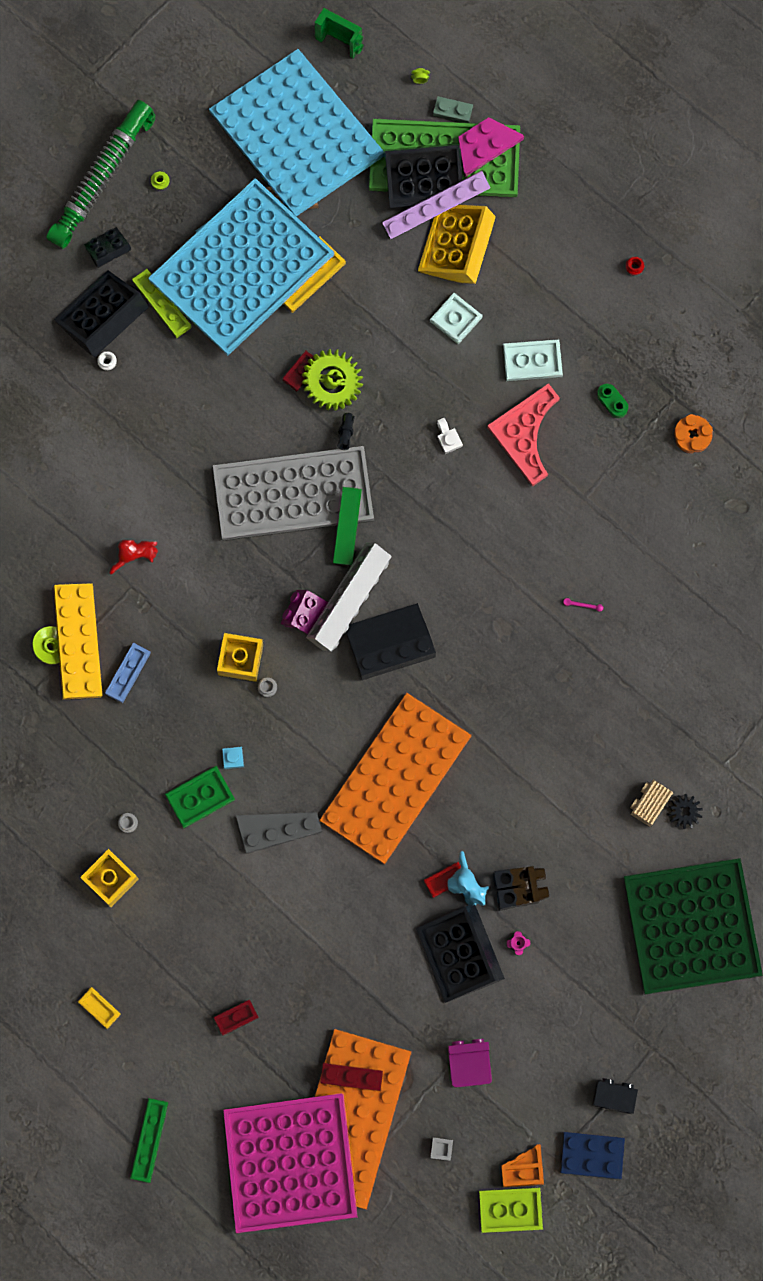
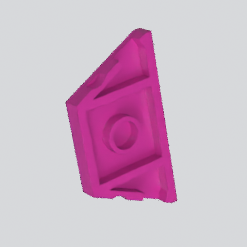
[458,117,524,177]

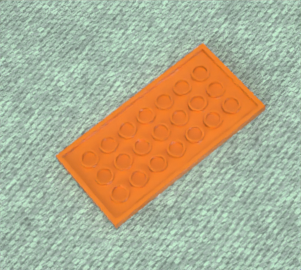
[320,693,472,865]
[315,1029,411,1210]

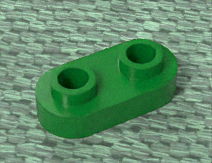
[597,384,628,418]

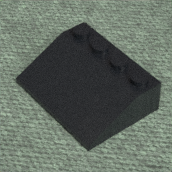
[385,143,463,208]
[54,270,149,357]
[346,603,436,681]
[416,905,505,1003]

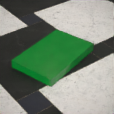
[165,766,235,829]

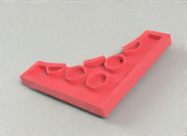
[487,383,560,487]

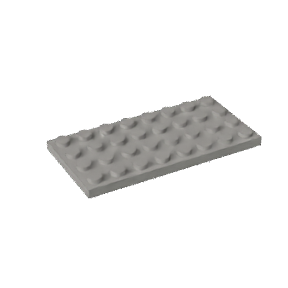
[213,446,374,540]

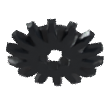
[667,794,703,829]

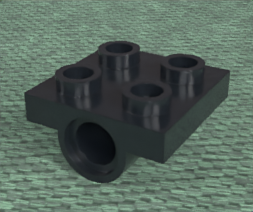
[84,227,131,268]

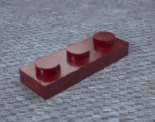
[320,1063,383,1091]

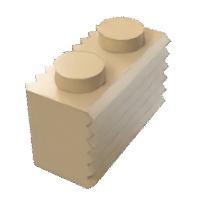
[630,780,673,827]

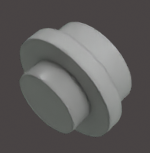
[258,678,277,697]
[118,813,138,833]

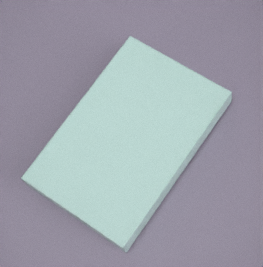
[503,339,563,381]

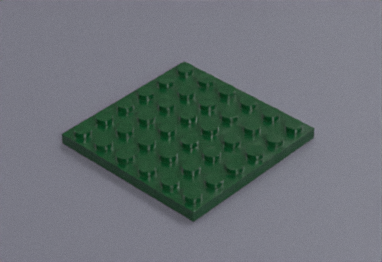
[623,858,763,995]

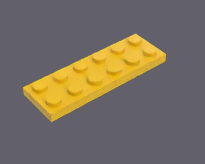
[53,584,102,699]

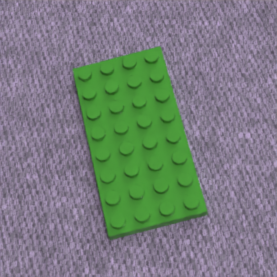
[369,119,520,197]

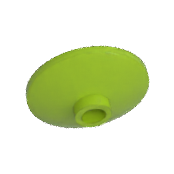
[32,626,60,664]

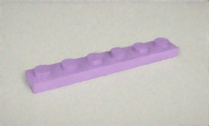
[382,171,490,239]

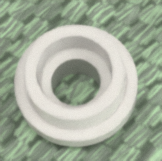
[98,352,117,370]

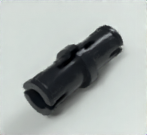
[337,413,355,450]

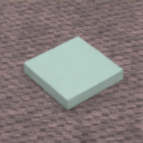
[430,293,483,344]

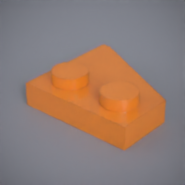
[501,1144,544,1188]

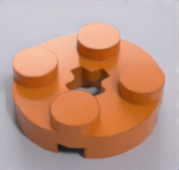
[674,414,713,453]

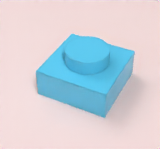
[222,747,244,769]

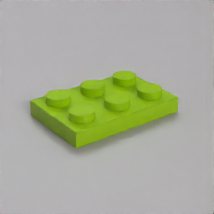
[479,1188,543,1233]

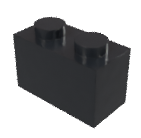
[592,1078,638,1114]

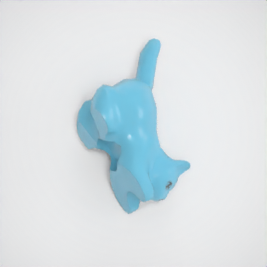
[447,851,489,906]

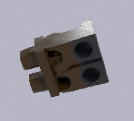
[493,866,549,911]

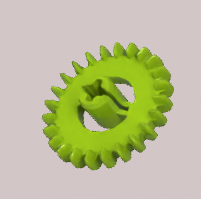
[302,349,363,411]

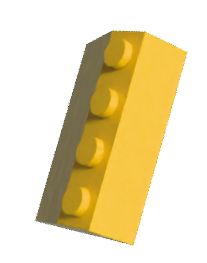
[418,205,496,284]

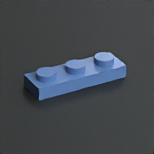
[105,643,151,703]

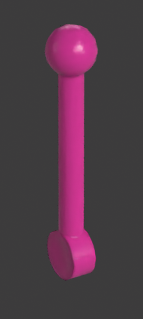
[563,598,603,612]

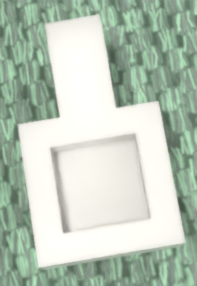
[437,418,463,454]

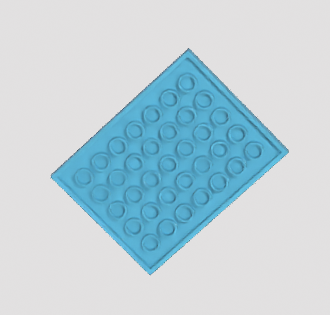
[209,49,385,216]
[148,178,334,356]

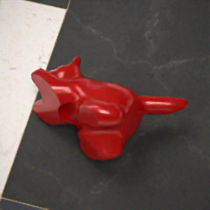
[109,540,158,574]

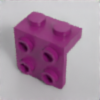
[281,590,328,635]
[448,1039,492,1088]

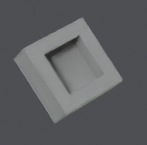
[430,1138,453,1161]

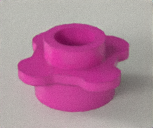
[507,931,530,955]

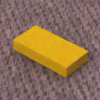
[78,987,121,1029]

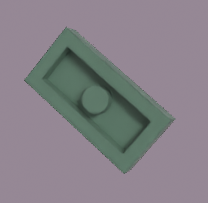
[433,96,473,123]

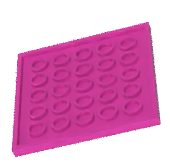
[224,1093,358,1233]

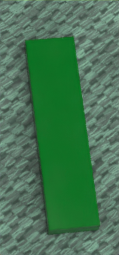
[333,487,362,565]
[130,1098,169,1183]

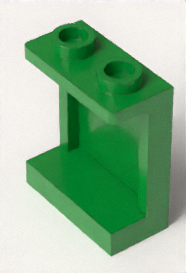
[314,8,364,59]

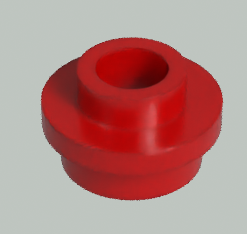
[626,257,644,275]

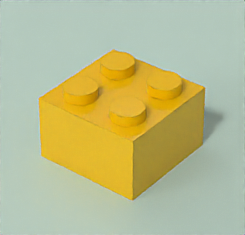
[217,633,263,682]
[80,849,139,907]

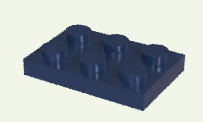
[561,1132,625,1179]

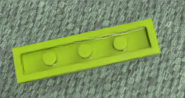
[132,269,192,338]

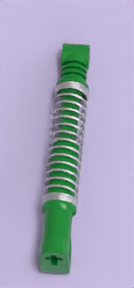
[47,100,156,249]

